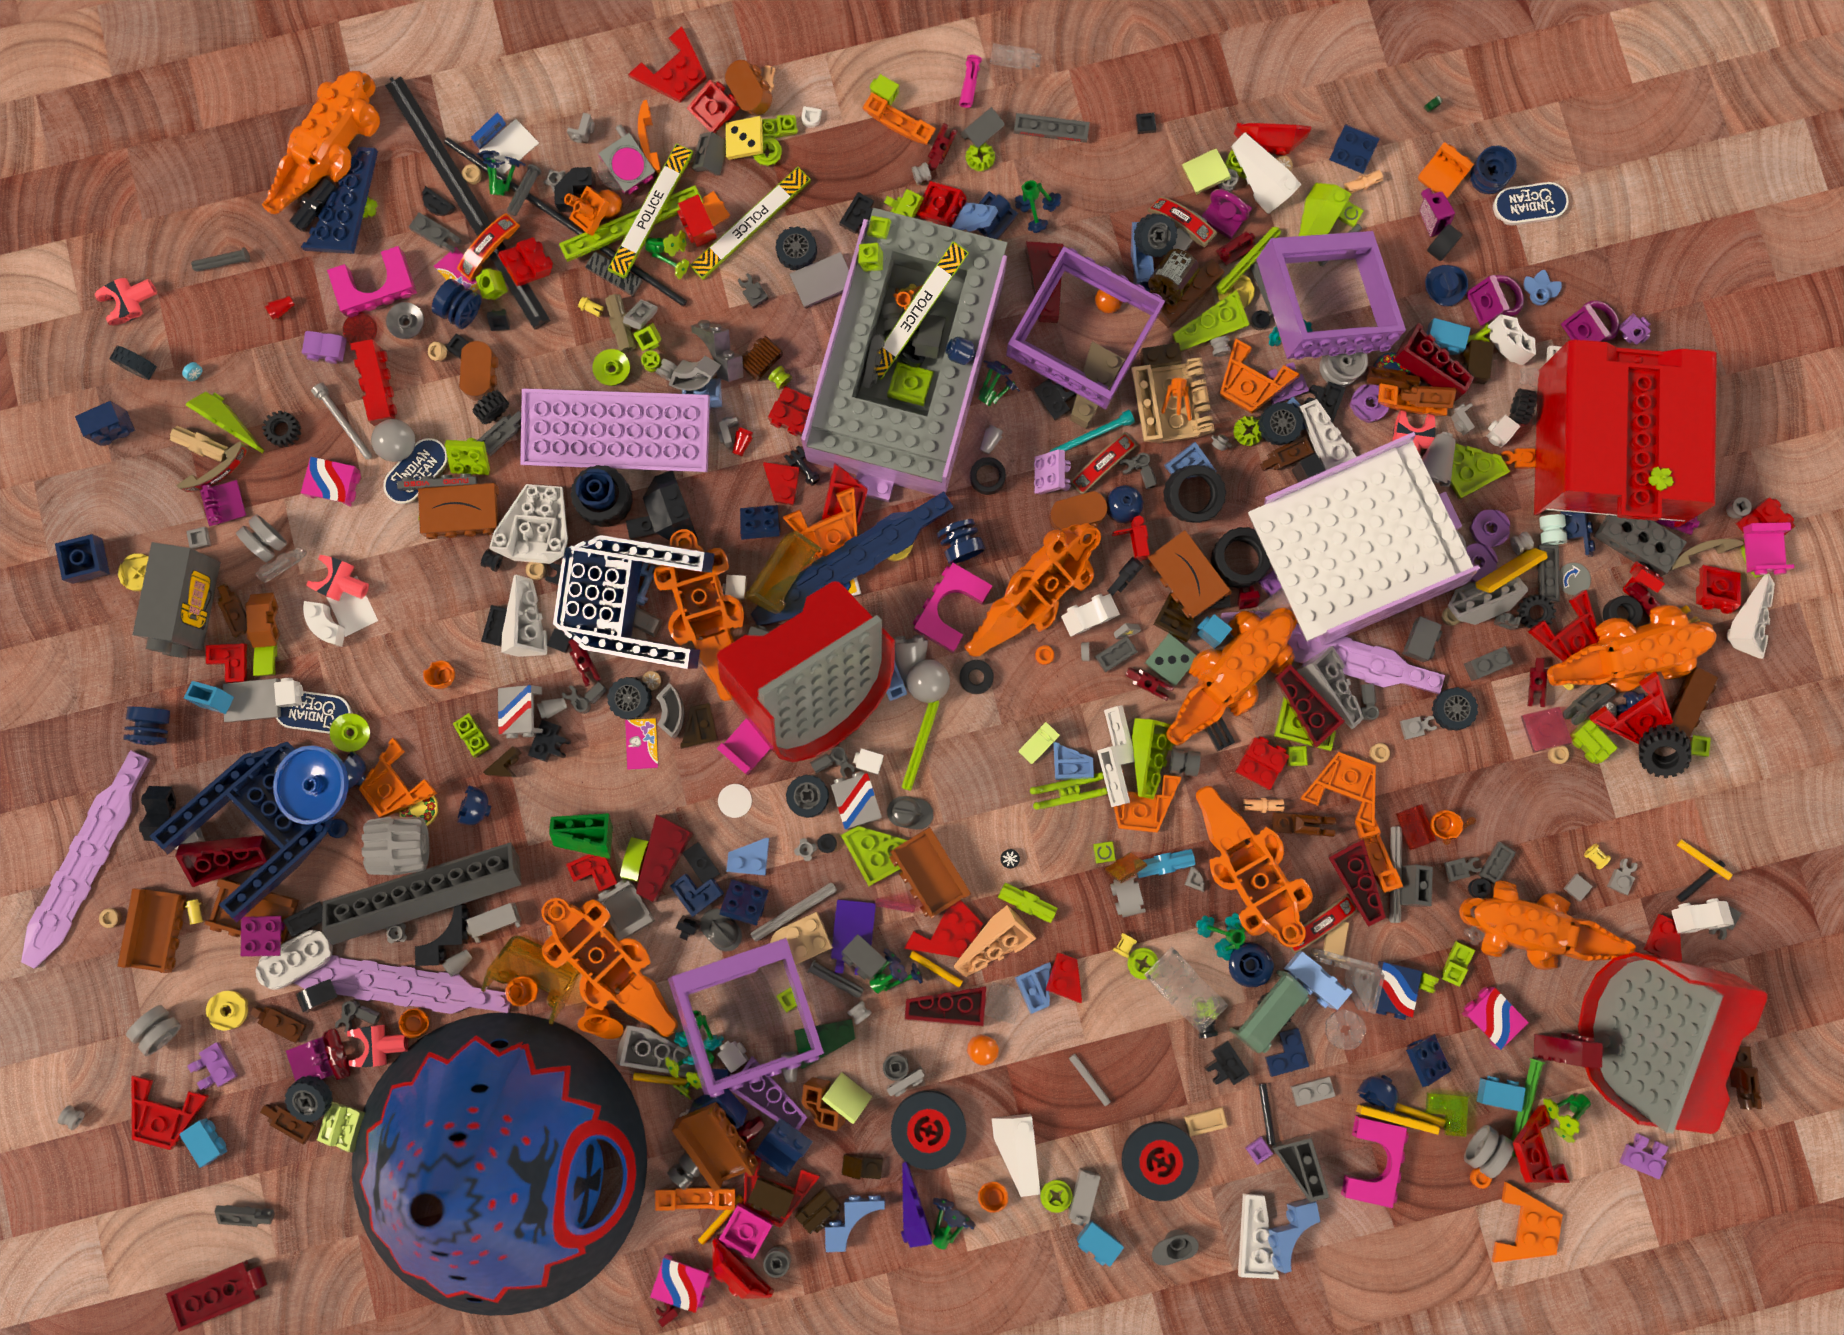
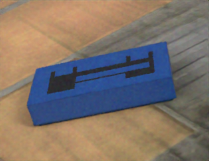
[471,112,506,149]

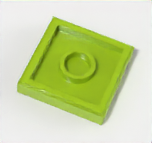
[887,362,934,407]

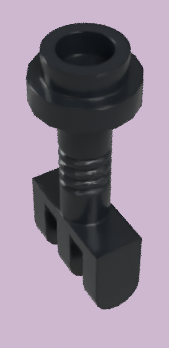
[784,445,820,486]

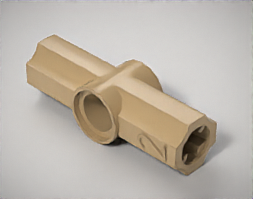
[170,426,229,462]

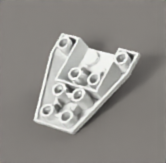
[489,484,568,564]

